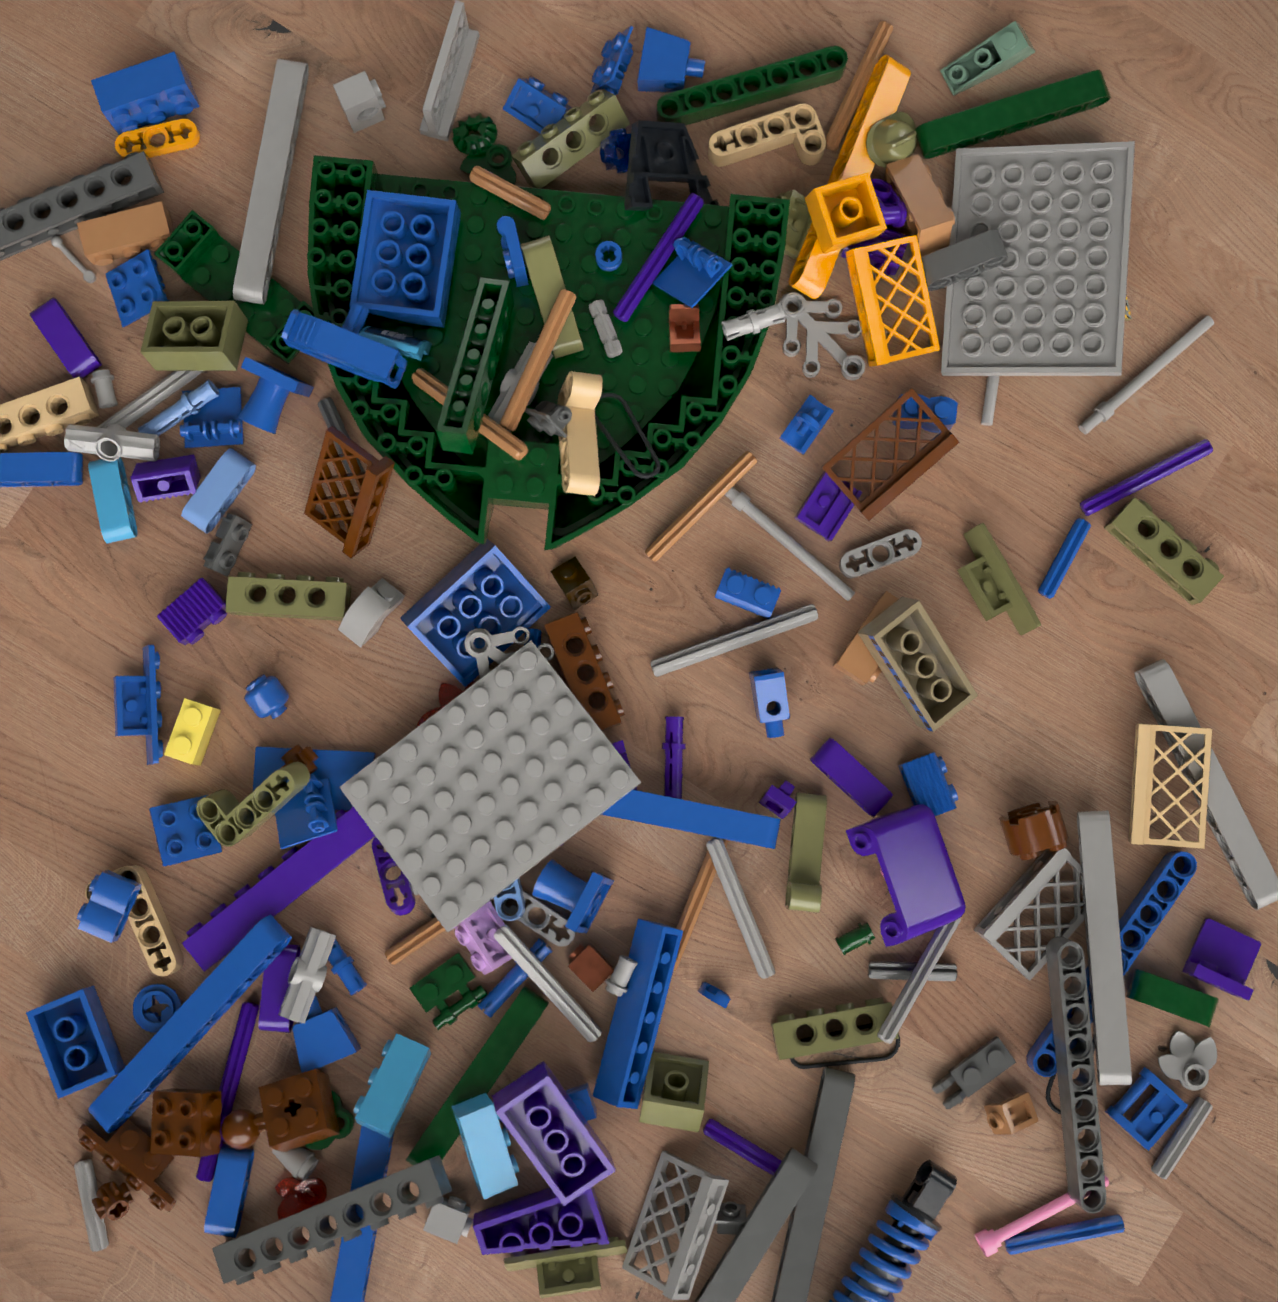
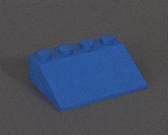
[349,190,461,328]
[400,539,551,687]

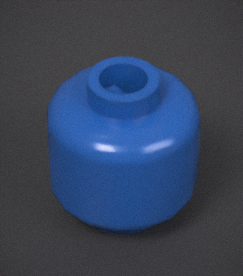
[244,674,289,719]

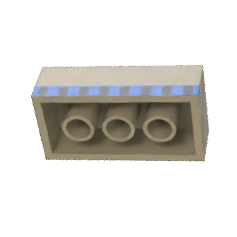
[857,597,978,732]

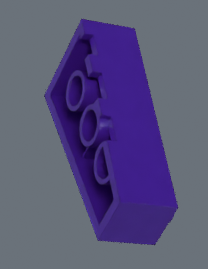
[473,1187,609,1255]

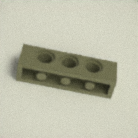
[511,89,630,189]
[1104,498,1224,606]
[225,572,351,621]
[771,997,899,1060]

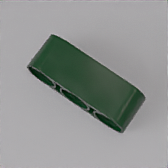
[1126,968,1219,1027]

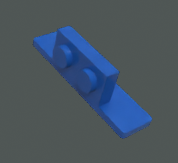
[113,645,163,765]

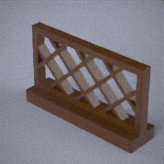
[821,388,960,521]
[304,426,395,558]

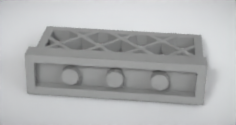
[420,0,480,142]
[974,848,1085,981]
[622,1151,729,1300]

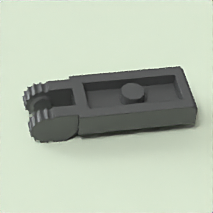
[932,1036,1016,1109]

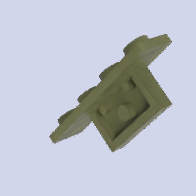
[957,523,1041,636]
[504,1237,627,1298]

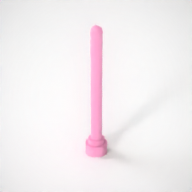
[975,1176,1109,1257]

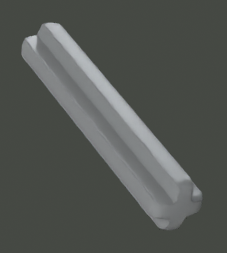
[1151,1097,1213,1180]
[74,1159,109,1252]

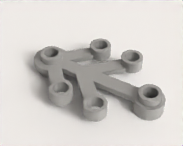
[779,292,865,380]
[464,626,554,679]

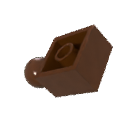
[221,1068,340,1152]

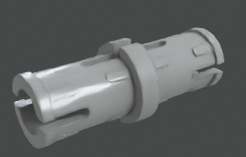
[721,303,785,341]

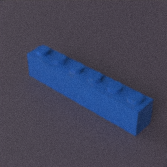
[592,918,683,1109]

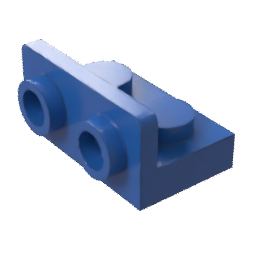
[503,76,572,134]

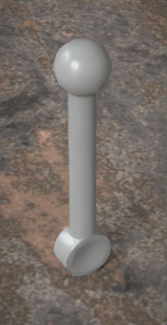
[51,236,96,283]

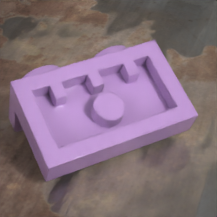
[455,901,512,975]

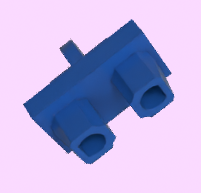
[780,395,834,455]

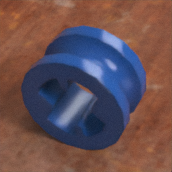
[595,241,622,272]

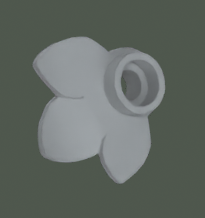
[1158,1031,1217,1091]

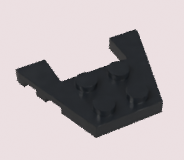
[624,120,719,211]

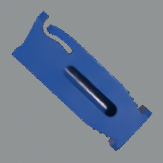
[282,304,407,389]

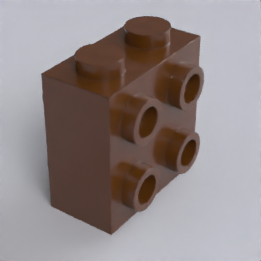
[151,1088,222,1157]

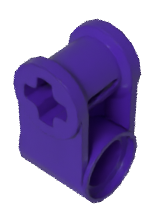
[871,178,907,228]

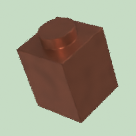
[568,943,615,992]

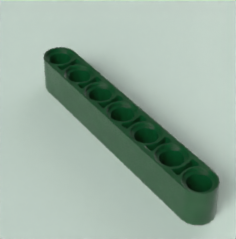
[656,46,848,126]
[914,70,1111,159]
[405,986,549,1166]

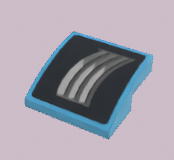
[359,326,432,360]

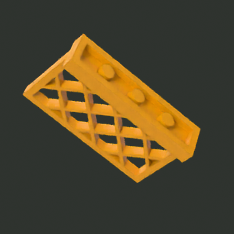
[845,234,940,367]

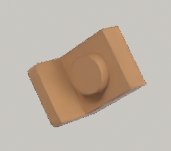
[984,1092,1039,1135]

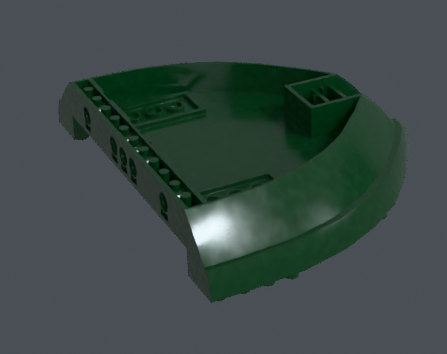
[307,155,790,550]

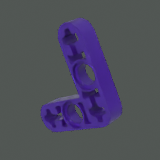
[372,837,416,916]

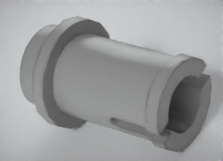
[90,370,118,409]
[605,955,638,997]

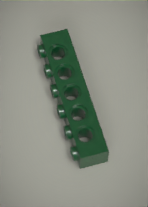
[436,277,515,454]

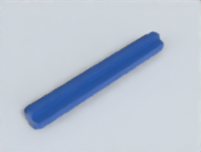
[1004,1214,1125,1255]

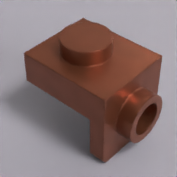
[669,304,701,352]

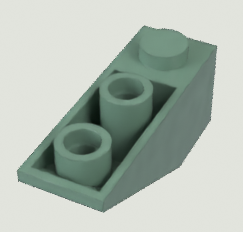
[940,21,1036,95]

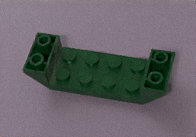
[154,210,314,364]

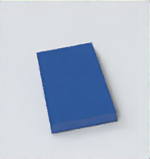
[253,747,375,811]

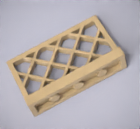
[1128,723,1212,849]

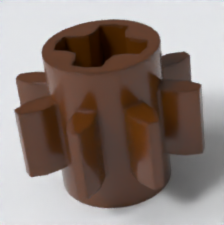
[280,744,319,774]
[92,1181,134,1221]

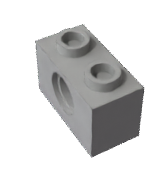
[333,71,386,133]

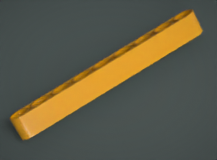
[788,55,911,299]

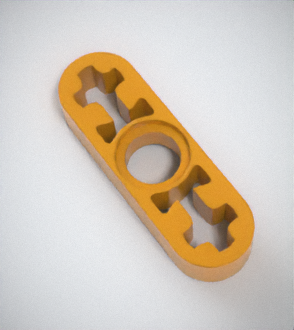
[115,118,200,159]

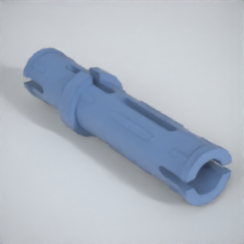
[138,379,220,436]

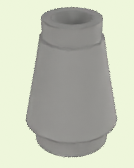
[272,1147,319,1181]

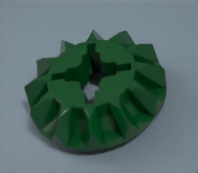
[452,113,498,155]

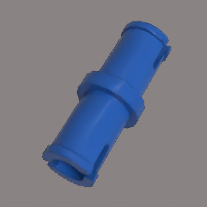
[328,938,367,996]

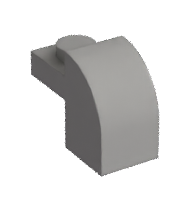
[338,578,405,648]

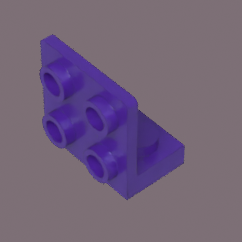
[1182,918,1261,1001]

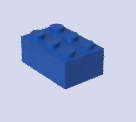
[91,51,200,135]
[26,986,125,1099]

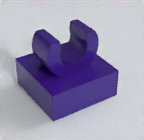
[758,780,797,819]

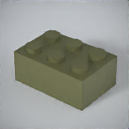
[140,301,248,371]

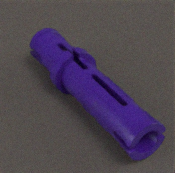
[662,716,686,799]

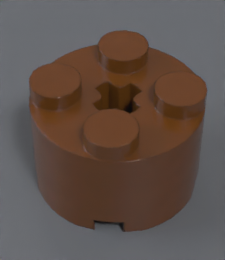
[999,801,1069,861]

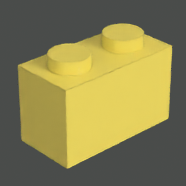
[164,698,221,766]

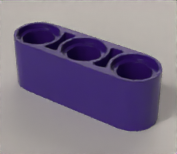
[29,297,102,379]
[810,738,893,818]
[258,944,301,1033]

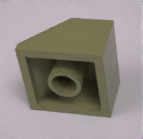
[639,1052,709,1132]

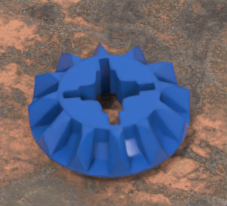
[133,984,182,1033]

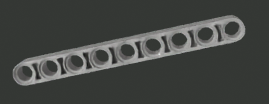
[233,59,309,304]
[1135,659,1278,910]
[1077,810,1132,1085]

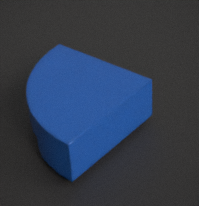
[698,982,730,1008]

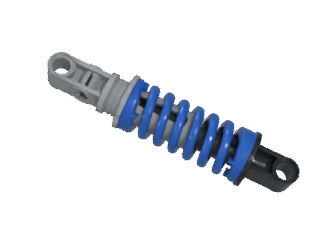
[829,1160,957,1302]

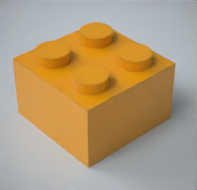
[804,172,887,254]

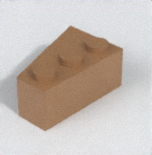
[884,154,955,258]

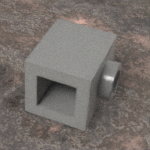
[423,1196,473,1244]

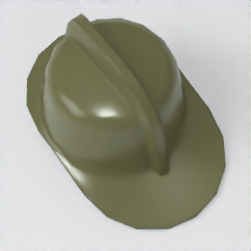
[866,112,918,168]

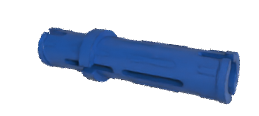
[478,938,553,1018]

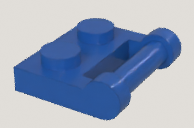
[497,216,529,287]
[1105,1067,1188,1151]

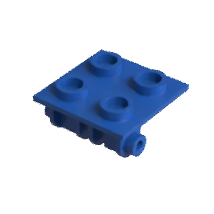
[591,26,633,95]
[653,237,733,308]
[105,249,170,327]
[180,387,244,448]
[275,774,338,849]
[149,795,222,867]

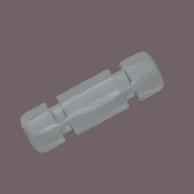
[589,300,622,358]

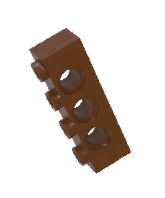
[545,612,625,731]

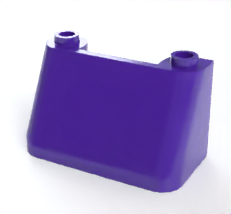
[845,804,966,947]

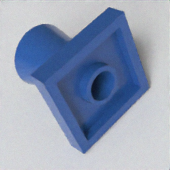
[237,357,314,434]
[532,859,614,934]

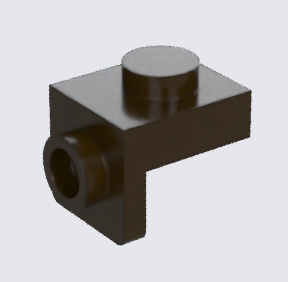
[550,556,598,610]

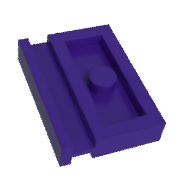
[794,471,863,542]

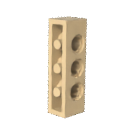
[0,377,99,453]

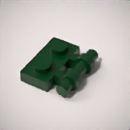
[409,952,488,1030]

